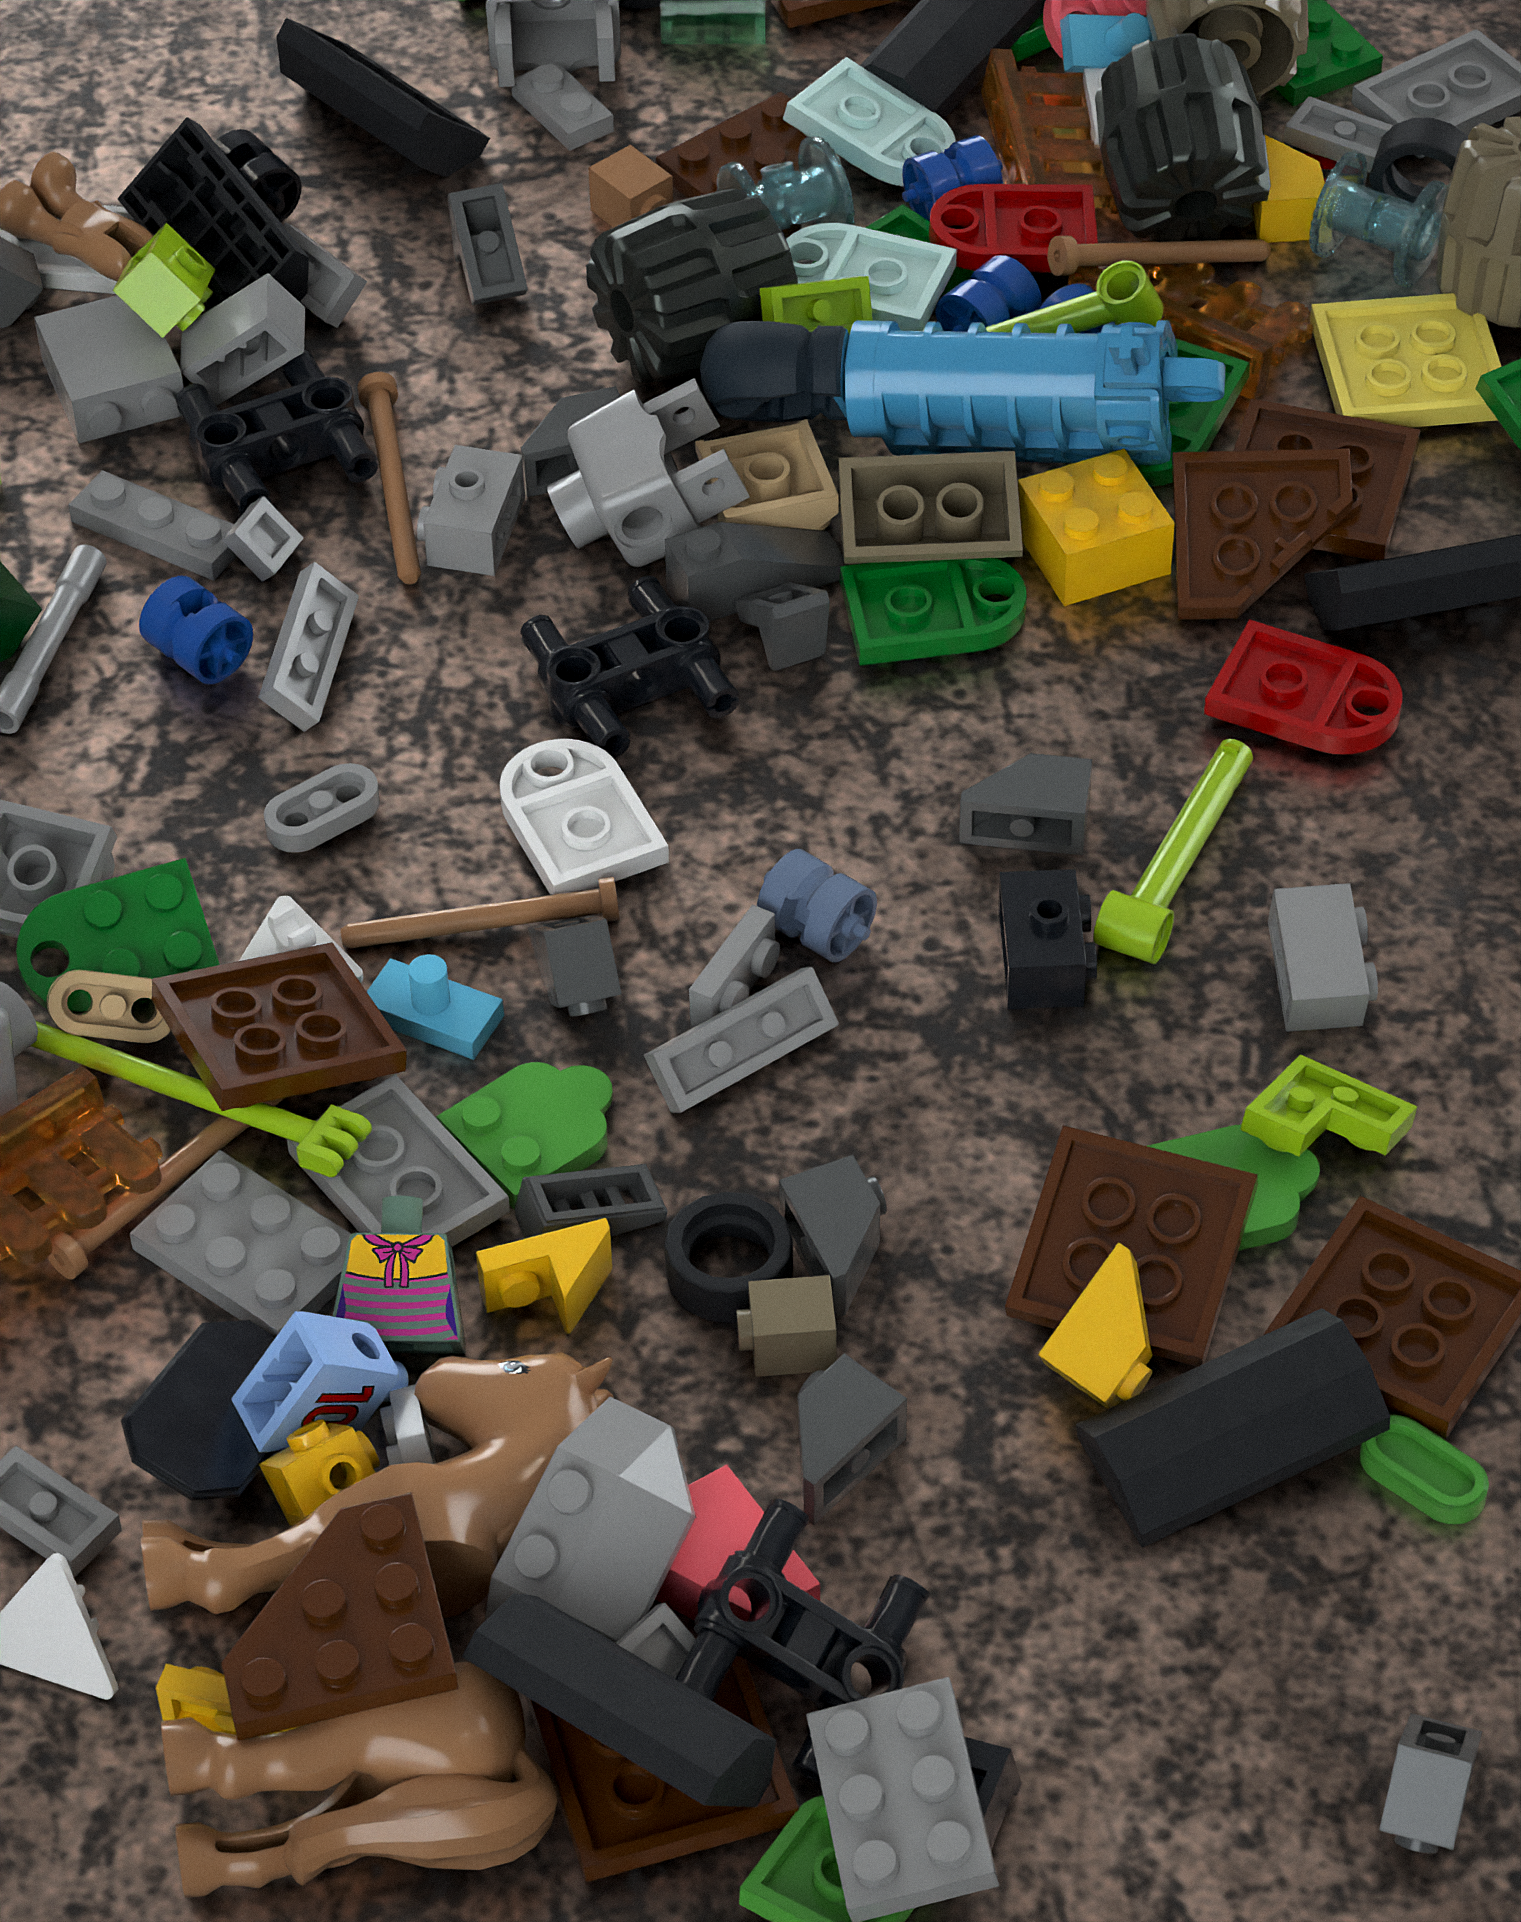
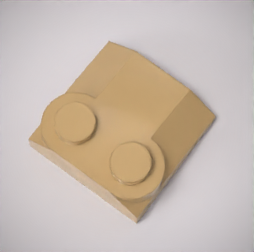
[695,419,839,531]

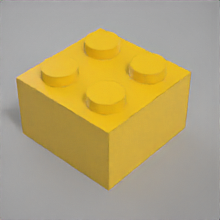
[1017,449,1175,606]

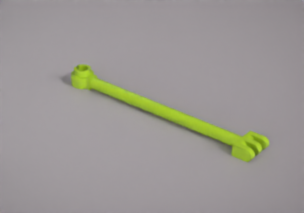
[31,1021,372,1177]

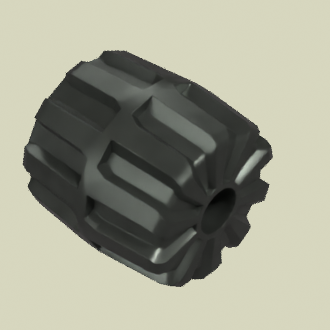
[1095,34,1271,242]
[586,189,798,383]

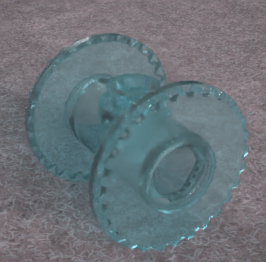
[716,136,855,230]
[1309,151,1448,287]

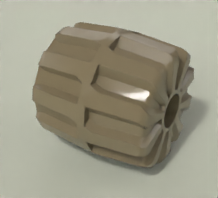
[1146,0,1309,101]
[1436,116,1521,328]

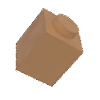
[588,145,673,228]

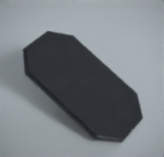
[121,1320,276,1501]

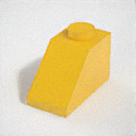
[1252,135,1335,243]
[1038,1242,1152,1409]

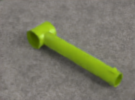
[985,260,1163,333]
[1093,739,1253,964]

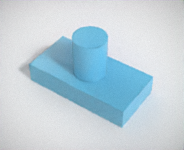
[1060,13,1153,73]
[367,954,504,1060]

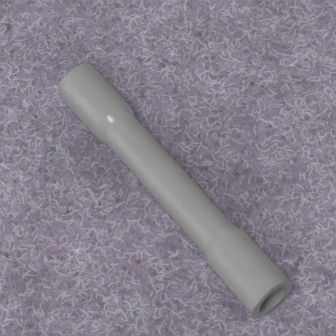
[0,545,107,734]

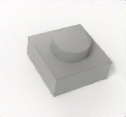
[222,496,304,582]
[616,1602,696,1679]

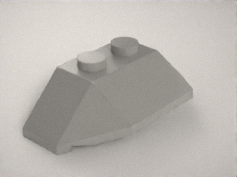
[485,1397,696,1643]

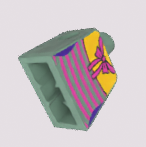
[332,1196,466,1354]

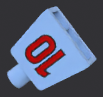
[231,1311,408,1452]

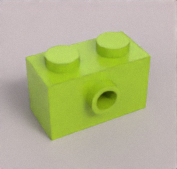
[112,223,216,338]

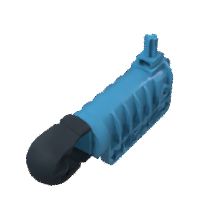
[700,320,1226,465]

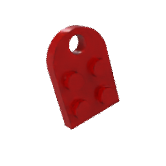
[929,184,1098,273]
[1204,619,1402,754]

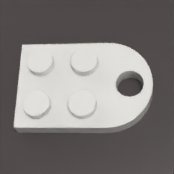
[500,739,669,895]

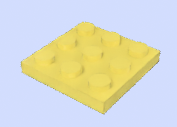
[1310,293,1501,428]

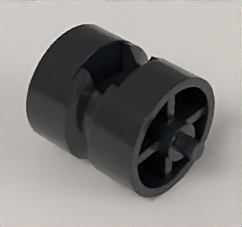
[214,129,302,223]

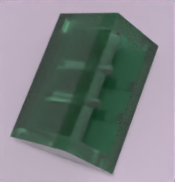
[660,0,766,44]

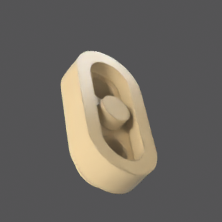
[47,970,171,1043]

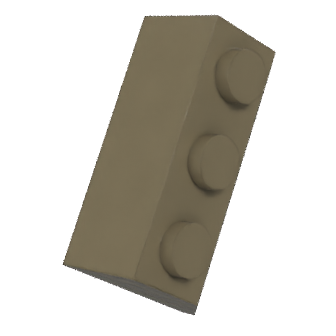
[838,451,1023,564]

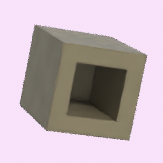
[736,1275,837,1377]

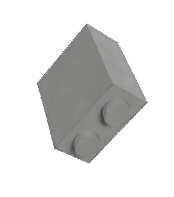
[34,295,184,443]

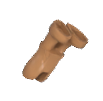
[0,152,154,282]

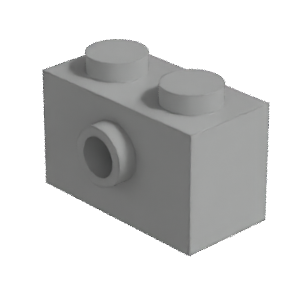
[180,273,305,405]
[417,445,525,576]
[1268,883,1378,1032]

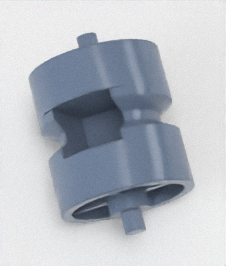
[757,849,877,963]

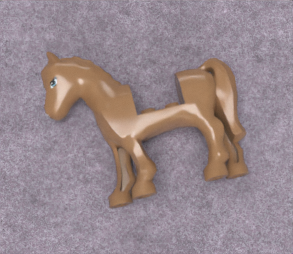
[141,1352,614,1898]

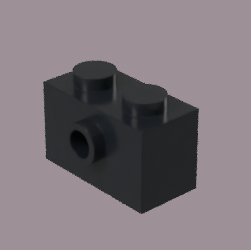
[998,869,1097,1010]

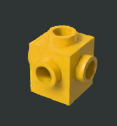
[259,1419,380,1526]

